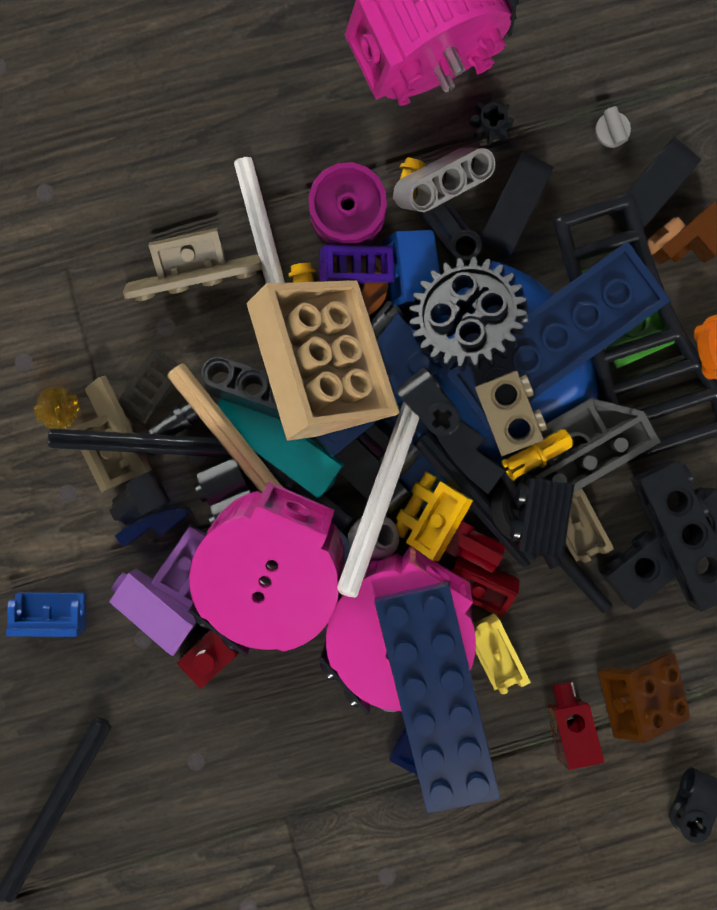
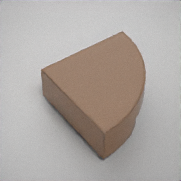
[647,217,686,255]

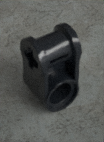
[396,366,461,436]
[669,767,717,843]

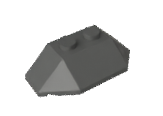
[519,398,661,493]

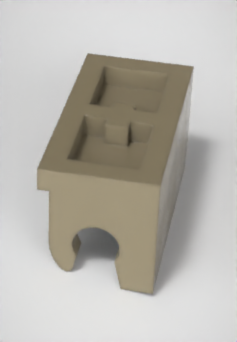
[565,488,614,562]

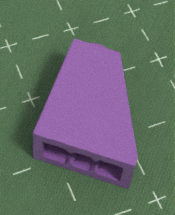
[109,568,198,656]

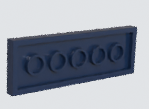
[447,241,671,431]
[374,581,500,814]

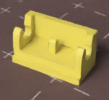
[473,614,531,694]

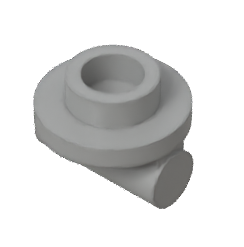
[595,106,631,148]

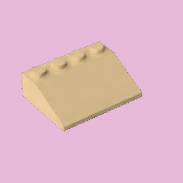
[246,280,399,441]

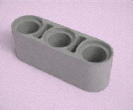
[393,147,495,212]

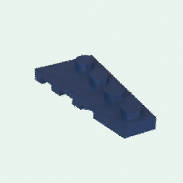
[316,313,442,458]

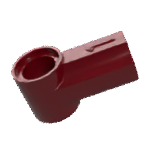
[445,521,506,573]

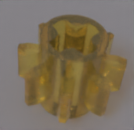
[33,387,80,429]

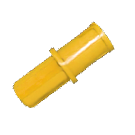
[502,429,573,481]

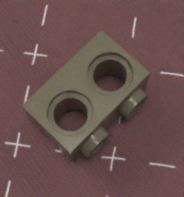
[475,370,547,456]

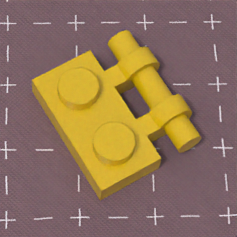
[396,471,473,562]

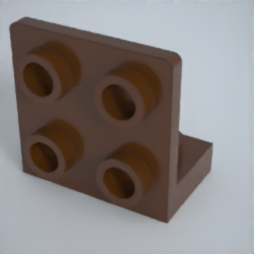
[598,653,690,743]

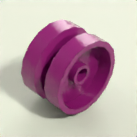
[308,162,387,246]

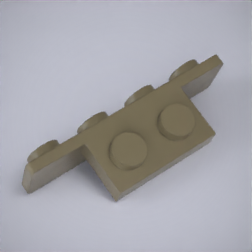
[123,228,262,301]
[71,376,152,493]

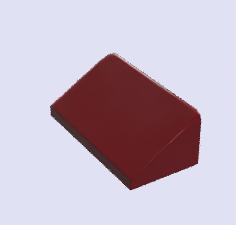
[450,556,520,618]

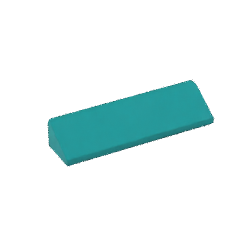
[217,391,344,498]

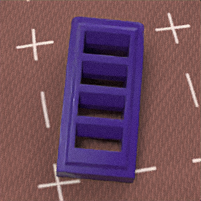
[319,244,394,284]

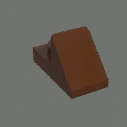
[652,202,717,265]

